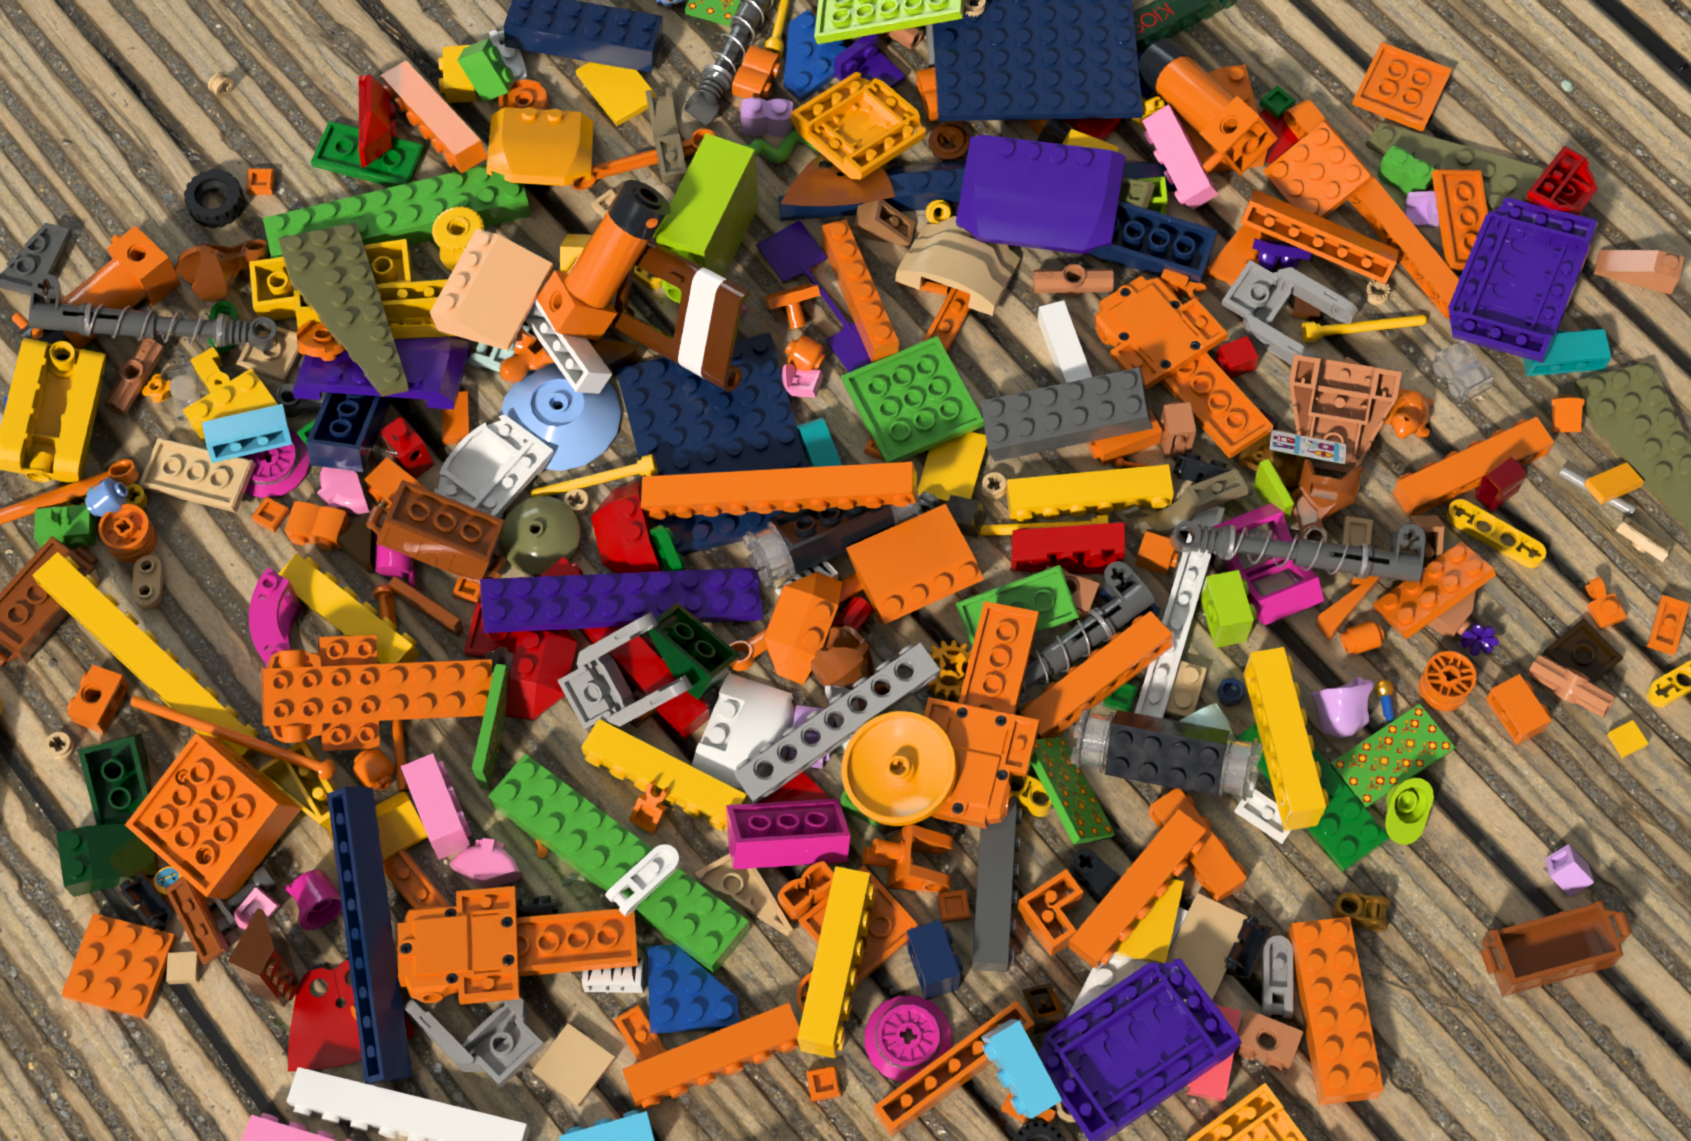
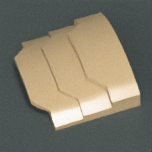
[895,216,1020,316]

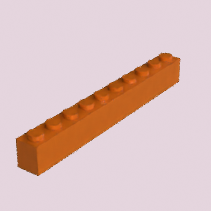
[641,462,917,520]

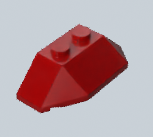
[358,75,396,167]
[1526,146,1598,216]
[591,481,662,573]
[506,629,578,721]

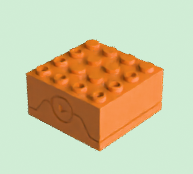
[125,733,302,899]

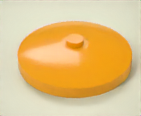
[841,711,957,826]

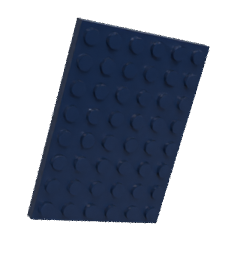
[932,0,1143,121]
[616,333,808,556]

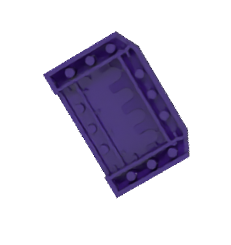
[956,135,1126,254]
[1448,197,1597,363]
[293,336,471,410]
[1038,958,1242,1141]

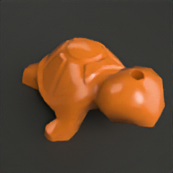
[499,326,555,383]
[1384,388,1434,438]

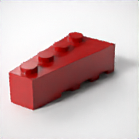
[1011,522,1125,575]

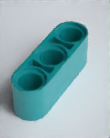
[797,417,842,467]

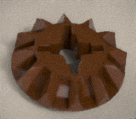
[928,124,969,161]

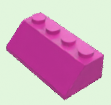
[726,799,851,869]

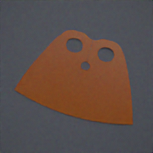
[780,155,895,206]

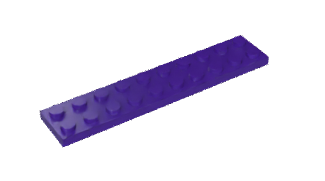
[480,568,763,633]

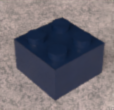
[906,919,963,1000]

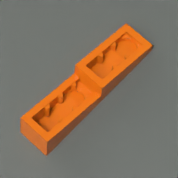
[1315,550,1400,642]

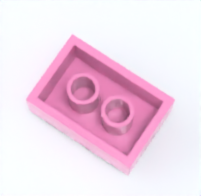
[401,753,472,860]

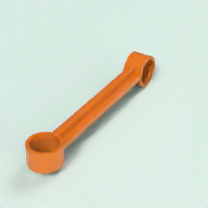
[571,129,716,190]

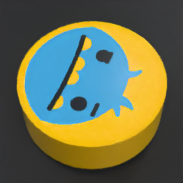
[154,867,183,897]

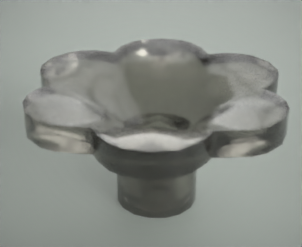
[485,646,515,677]

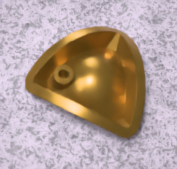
[1238,429,1302,488]

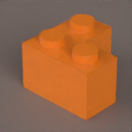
[1017,869,1083,957]

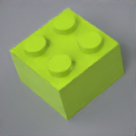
[1200,570,1256,648]

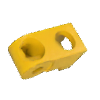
[190,347,231,393]

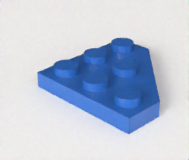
[784,9,848,103]
[647,945,739,1034]

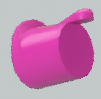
[376,535,415,588]
[286,869,342,930]

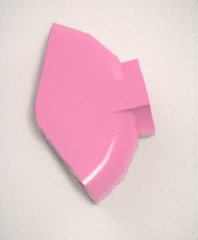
[317,467,370,515]
[449,838,522,889]

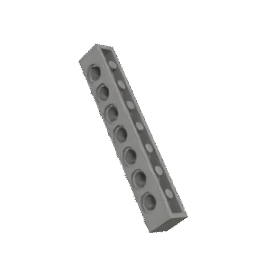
[733,643,940,804]

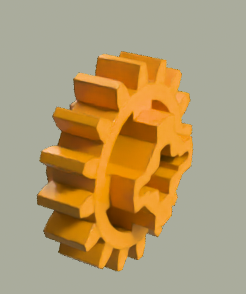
[926,640,971,701]

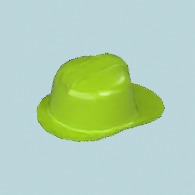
[1385,777,1434,845]

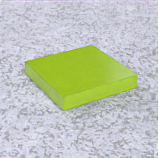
[1253,459,1294,524]

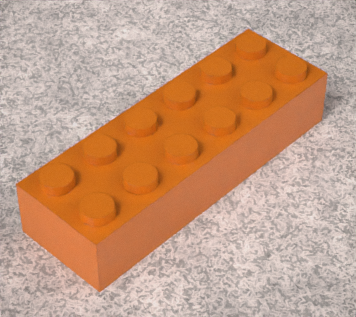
[1287,917,1384,1105]

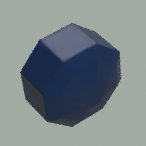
[1216,678,1245,707]

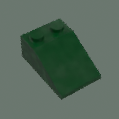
[648,602,741,700]
[78,733,152,825]
[56,823,158,897]

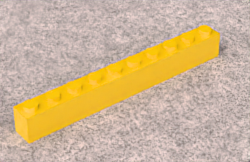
[32,552,260,760]

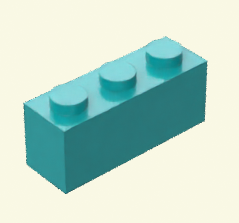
[1522,328,1611,377]

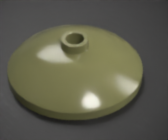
[500,496,581,576]

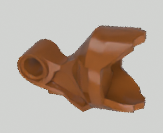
[174,239,271,302]
[1290,457,1364,542]
[811,625,890,711]

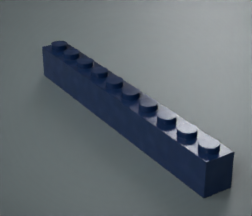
[327,787,412,1084]

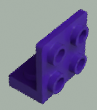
[834,34,904,88]

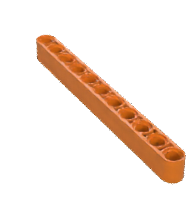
[1284,99,1459,319]

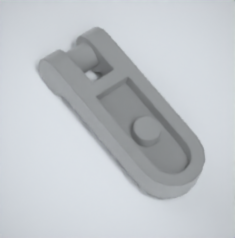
[1261,935,1293,1019]

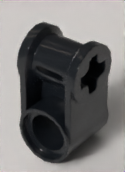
[1070,849,1121,904]

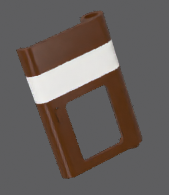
[612,240,750,392]

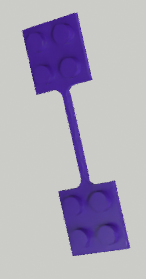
[756,220,871,372]

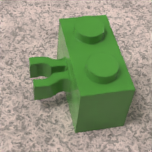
[457,38,515,102]
[34,504,97,549]

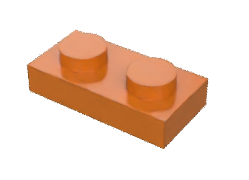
[1646,595,1690,656]

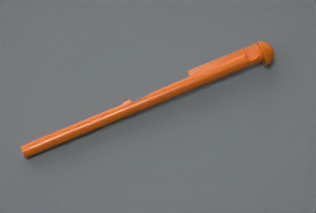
[373,585,410,792]
[131,696,336,780]

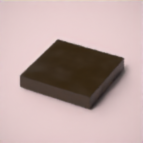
[1542,618,1623,684]

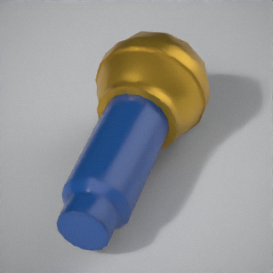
[1374,679,1395,722]

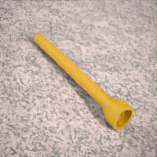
[764,0,790,59]
[1301,315,1427,343]
[530,454,658,497]
[977,515,1109,536]

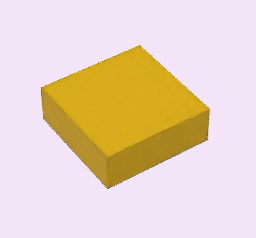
[1607,720,1649,759]

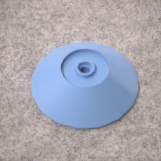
[499,363,622,471]

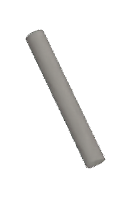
[1559,466,1637,516]

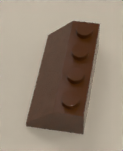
[228,908,298,1007]

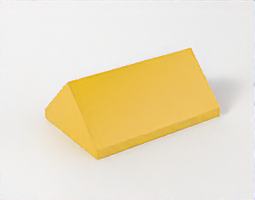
[327,790,428,859]

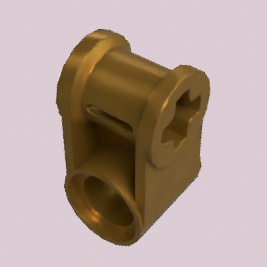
[1331,892,1390,932]

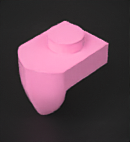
[782,364,823,398]
[234,887,280,930]

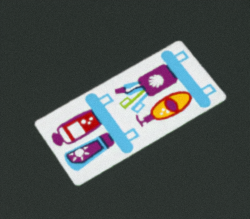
[1269,430,1346,464]

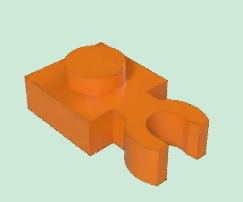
[628,780,670,834]

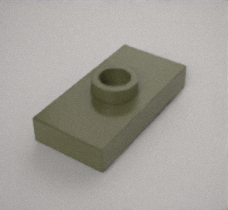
[1119,177,1155,209]

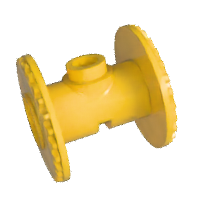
[432,206,484,272]

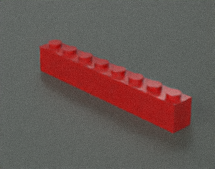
[539,557,710,740]

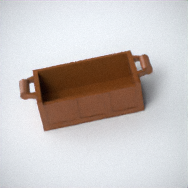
[366,480,507,585]
[0,536,100,667]
[1480,900,1633,997]

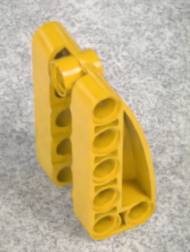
[0,338,106,483]

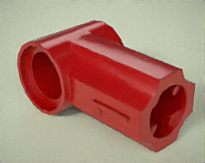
[827,596,874,637]

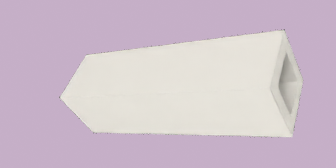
[1037,300,1092,384]

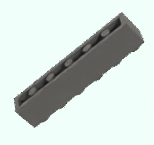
[972,797,1022,972]

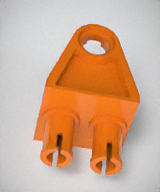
[862,824,954,892]

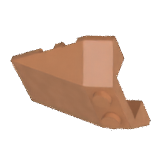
[1289,354,1402,473]

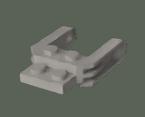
[1221,260,1358,365]
[557,612,692,730]
[403,997,545,1087]

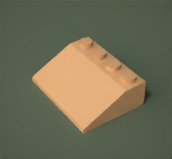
[430,229,553,351]

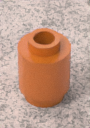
[1340,620,1385,655]

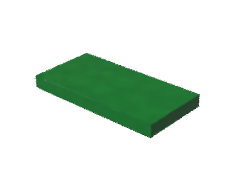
[311,121,425,187]

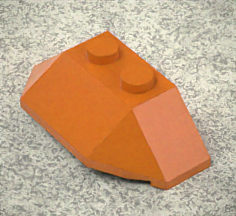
[763,572,842,685]

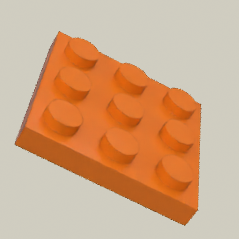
[1352,42,1452,132]
[1263,121,1373,218]
[798,865,919,986]
[61,913,177,1020]

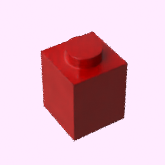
[1214,336,1259,379]

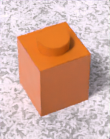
[1135,531,1180,576]

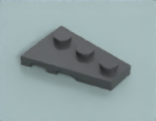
[0,223,72,296]

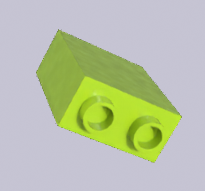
[655,133,759,304]

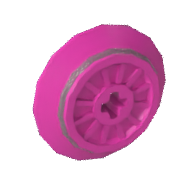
[241,429,310,498]
[865,996,952,1082]

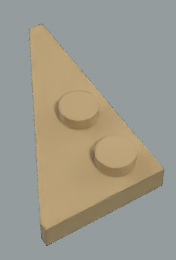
[695,853,794,936]

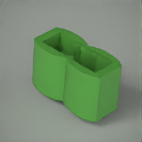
[1377,146,1435,196]

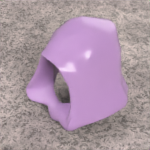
[1311,677,1374,738]

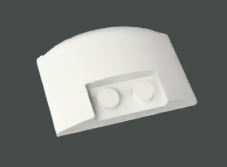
[434,414,554,519]
[691,673,795,792]

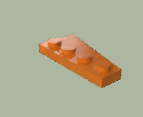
[1205,224,1277,285]

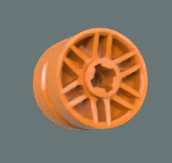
[98,504,157,563]
[1418,651,1477,711]

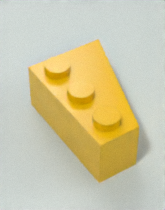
[183,368,278,444]
[258,742,338,831]

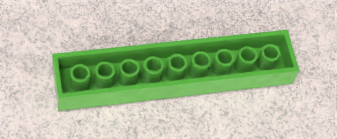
[263,164,531,258]
[488,754,750,975]

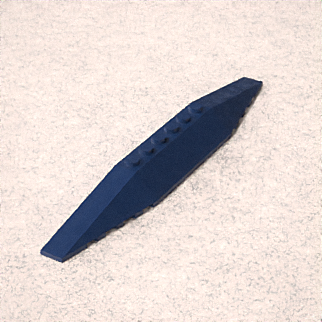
[778,160,1177,221]

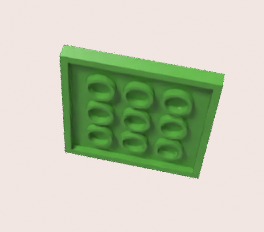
[841,336,984,463]

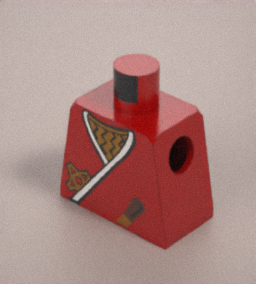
[379,417,434,479]

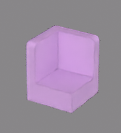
[1404,191,1439,228]
[1545,844,1594,896]

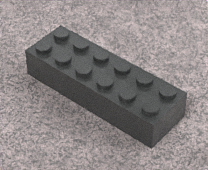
[981,367,1153,462]

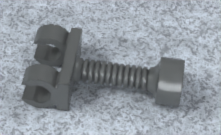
[204,866,276,937]

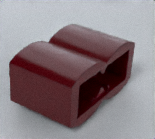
[1475,457,1526,512]

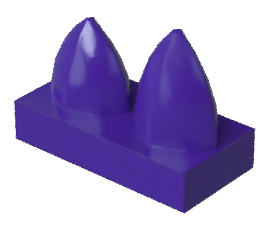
[1252,238,1311,272]

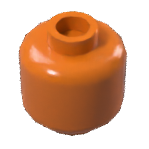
[785,335,826,371]
[353,749,395,790]

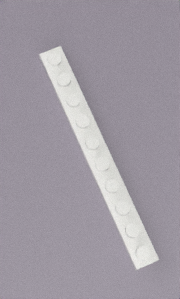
[1135,506,1225,718]

